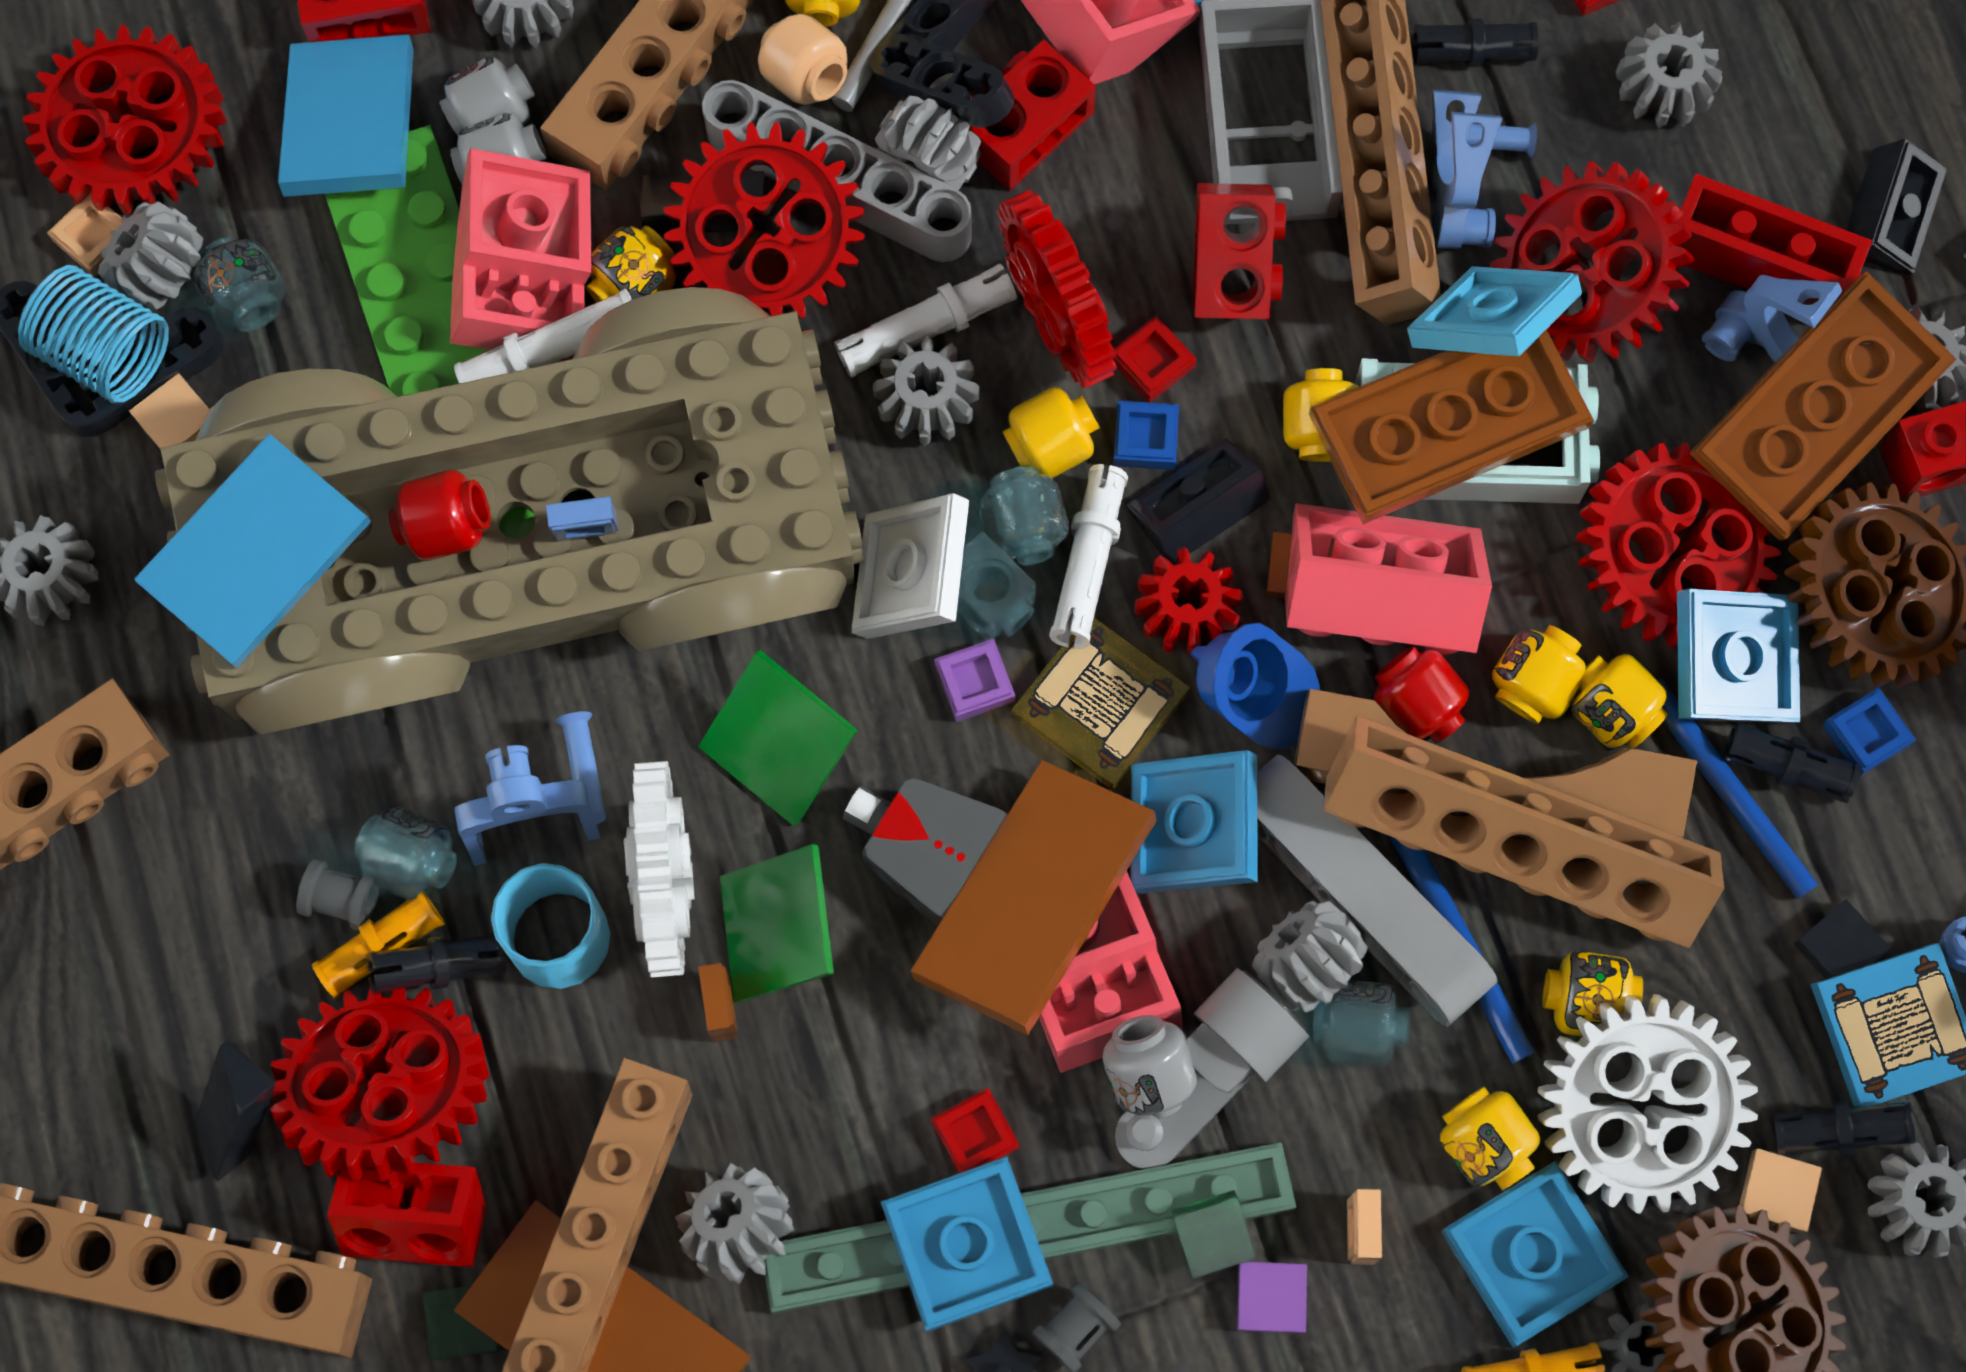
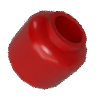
[388,470,491,561]
[1373,646,1469,744]

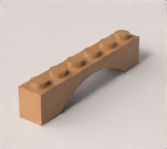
[1293,689,1697,837]

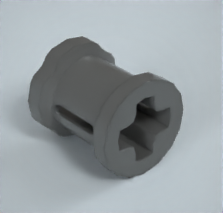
[296,858,380,931]
[1032,1282,1121,1372]

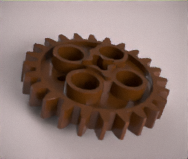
[1785,482,1966,688]
[1639,1205,1846,1372]

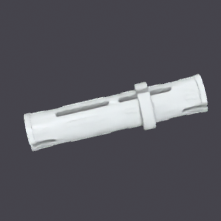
[834,263,1017,378]
[454,289,632,384]
[1049,464,1128,649]

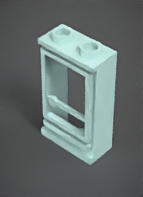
[1355,358,1600,504]

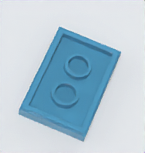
[278,35,414,197]
[134,433,371,669]

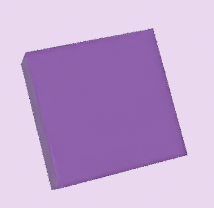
[934,639,1015,722]
[1237,1261,1307,1334]

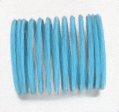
[18,265,169,403]
[491,863,611,989]

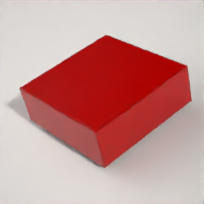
[1113,315,1197,403]
[931,1088,1020,1174]

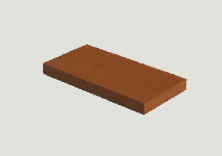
[1689,271,1956,541]
[1309,330,1594,524]
[911,760,1156,1035]
[454,1200,752,1372]

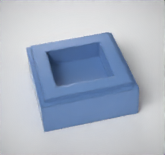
[546,496,618,541]

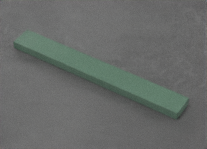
[764,1142,1296,1314]

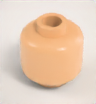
[758,14,848,105]

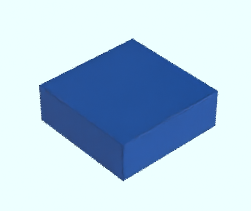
[1113,401,1179,470]
[1822,688,1916,777]

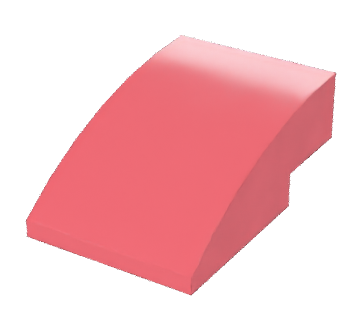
[450,148,591,362]
[1039,871,1183,1073]

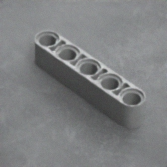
[702,80,972,262]
[1257,754,1497,1027]

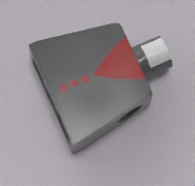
[843,777,1006,927]

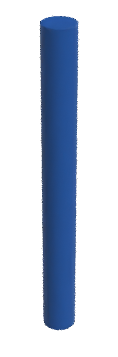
[1658,678,1819,900]
[1388,835,1536,1065]

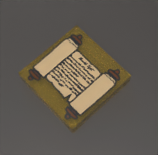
[1011,618,1190,791]

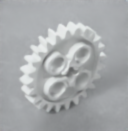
[624,761,695,978]
[1537,994,1758,1213]

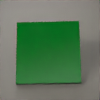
[698,650,858,826]
[720,844,834,1003]

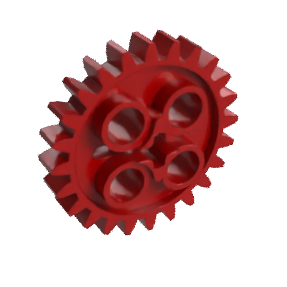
[23,25,227,215]
[664,122,865,319]
[1490,161,1694,363]
[997,189,1117,388]
[1576,443,1781,648]
[270,987,489,1183]

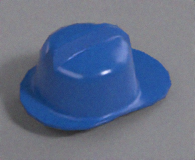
[1191,623,1320,750]

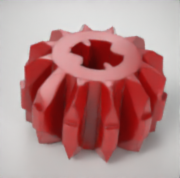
[1134,547,1243,658]

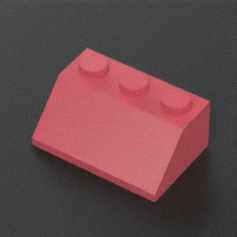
[1020,0,1201,84]
[1285,503,1492,654]

